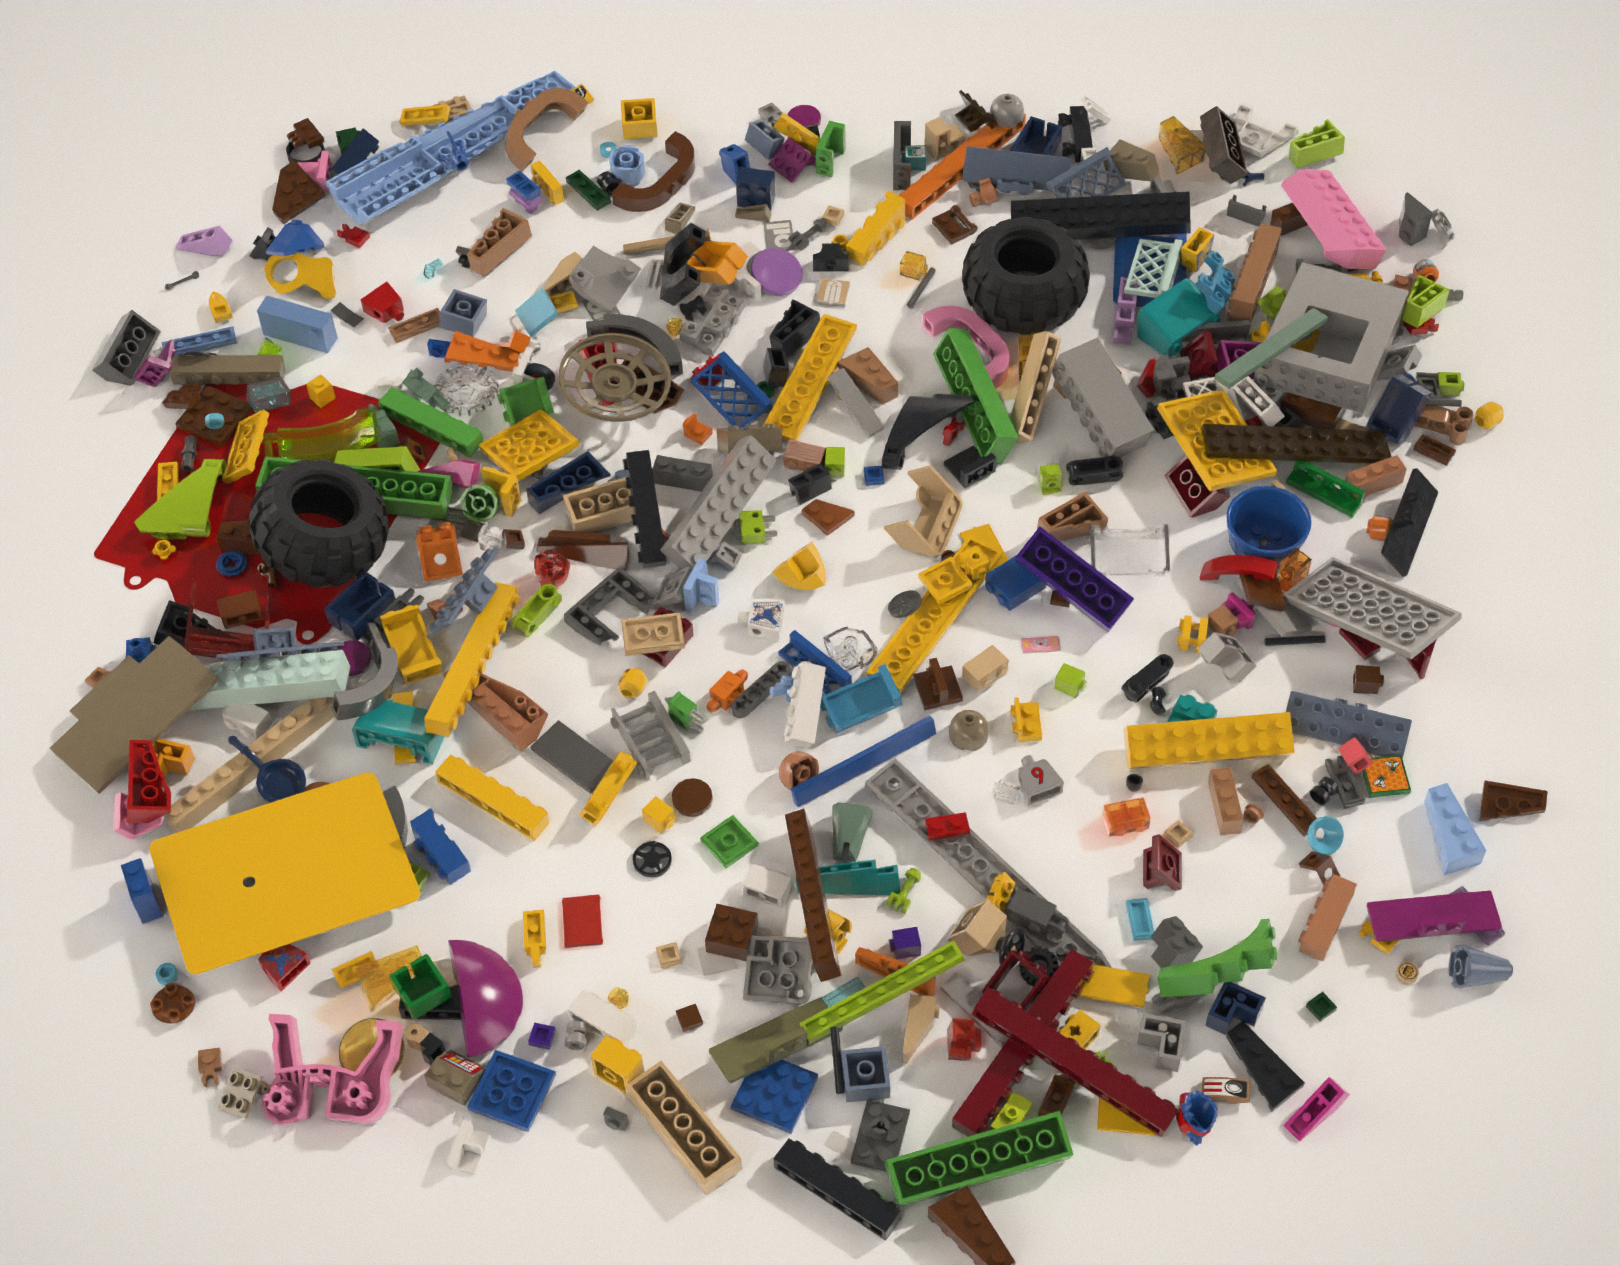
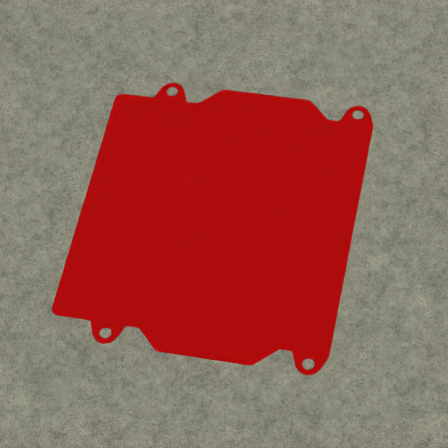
[94,384,440,645]

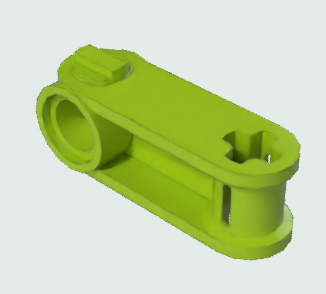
[511,584,562,637]

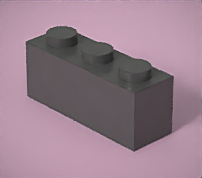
[652,455,713,492]

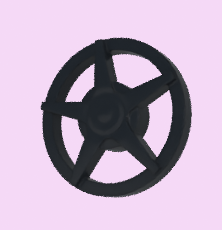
[632,841,672,877]

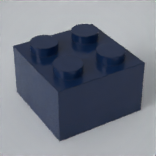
[736,167,776,211]

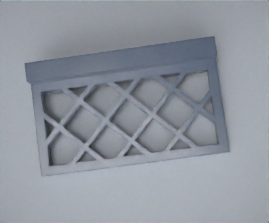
[1046,146,1126,198]

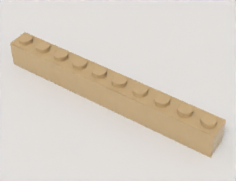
[164,697,335,833]

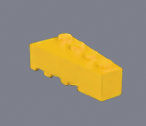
[846,190,906,266]

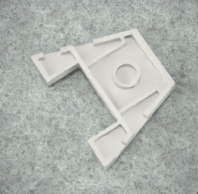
[1235,103,1300,158]

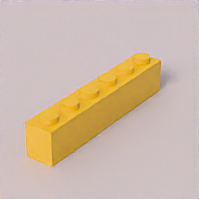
[435,754,550,841]

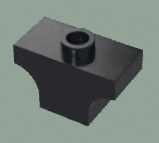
[249,227,276,261]
[813,243,849,272]

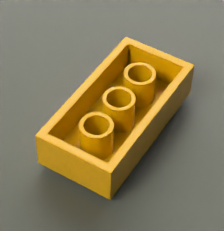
[530,160,564,205]

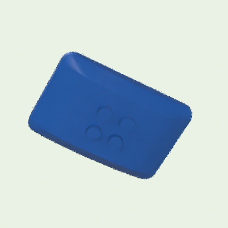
[1113,234,1187,307]

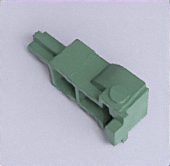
[402,367,451,411]
[366,404,400,448]

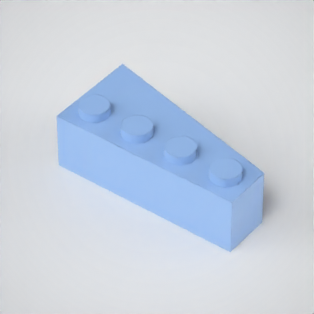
[1424,783,1487,876]

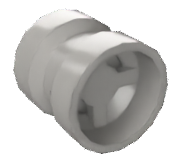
[564,1021,589,1050]

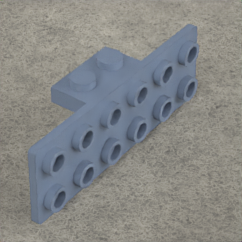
[962,146,1071,195]
[426,547,499,639]
[216,627,344,662]
[1286,691,1412,759]

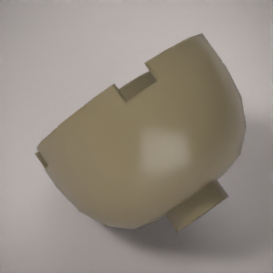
[949,710,989,751]

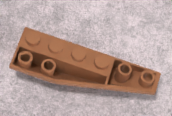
[443,670,548,751]

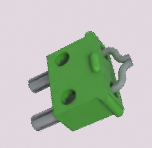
[664,691,705,733]

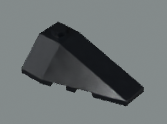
[153,600,239,657]

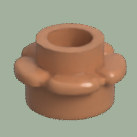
[1244,804,1264,824]

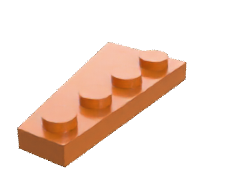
[444,331,520,372]

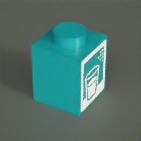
[901,145,926,170]

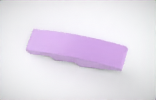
[1113,277,1138,345]

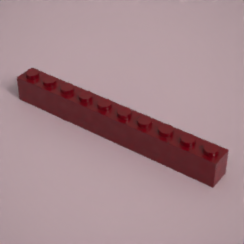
[952,949,1094,1137]
[971,987,1178,1137]

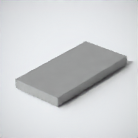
[1236,577,1312,637]

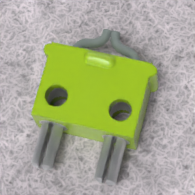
[730,510,778,546]

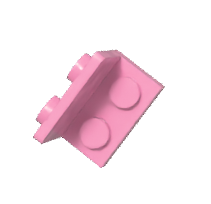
[297,151,332,191]
[114,792,163,840]

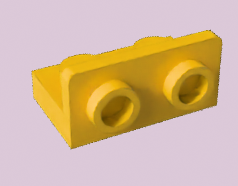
[1010,697,1042,742]

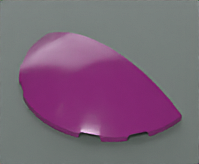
[448,940,523,1058]

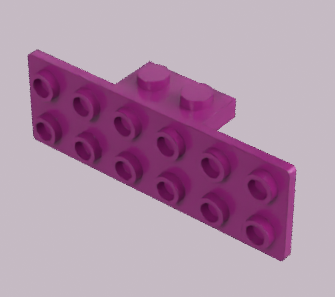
[1366,890,1502,942]

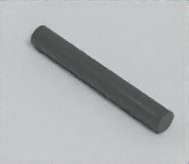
[906,267,936,308]

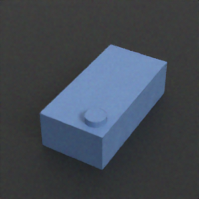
[257,295,338,353]

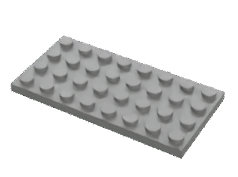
[1283,557,1462,659]

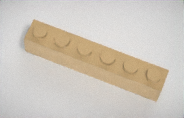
[1010,331,1061,444]

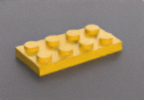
[222,409,269,484]

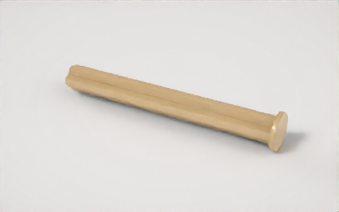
[623,228,711,255]

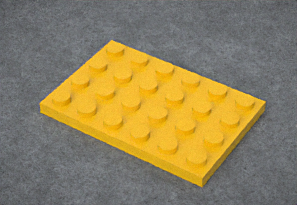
[1157,389,1277,491]

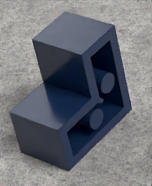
[1205,982,1266,1035]

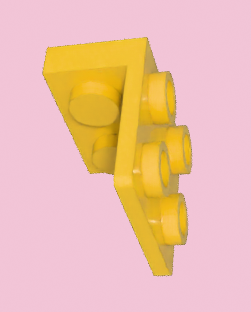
[481,467,522,517]

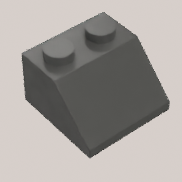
[1399,192,1433,246]

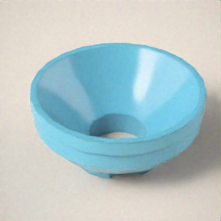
[1308,816,1344,855]

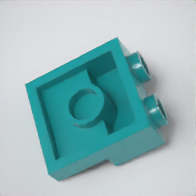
[1167,694,1218,722]

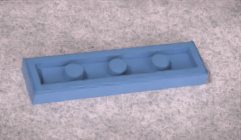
[161,326,237,356]

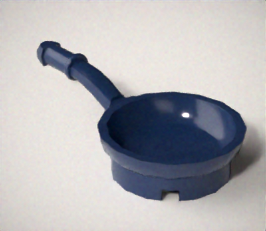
[228,735,306,803]

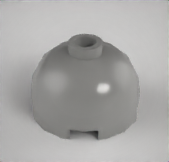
[990,93,1024,128]

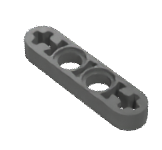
[731,661,791,719]

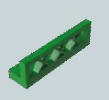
[1286,461,1365,518]

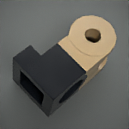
[404,1024,446,1066]

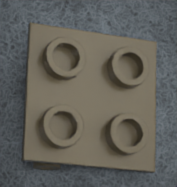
[218,1067,269,1119]

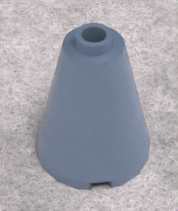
[1448,945,1513,989]

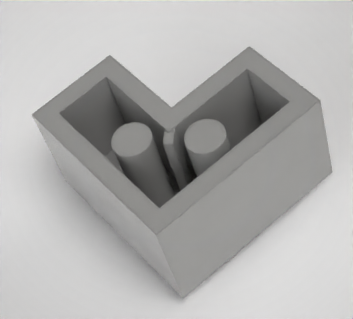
[1198,632,1257,682]
[1137,1013,1186,1072]

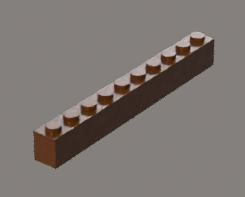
[784,808,842,982]

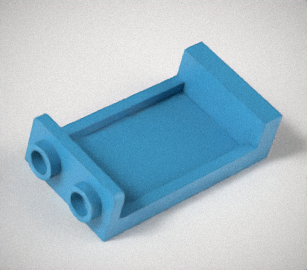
[820,664,903,734]

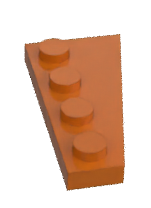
[855,947,936,997]

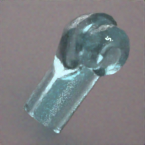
[423,258,443,279]

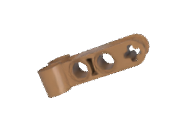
[1415,405,1473,445]

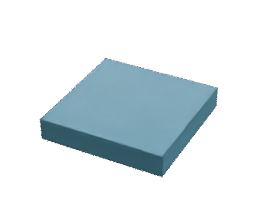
[515,288,559,337]

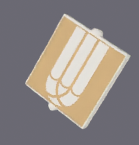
[816,278,850,307]

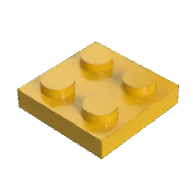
[918,557,973,605]

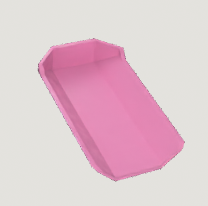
[1281,169,1386,269]

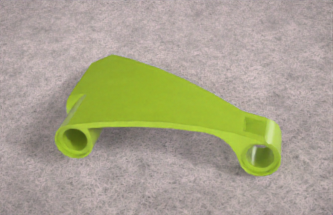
[134,459,226,540]

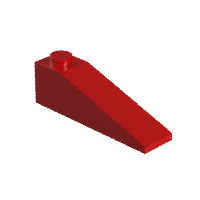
[127,740,171,823]

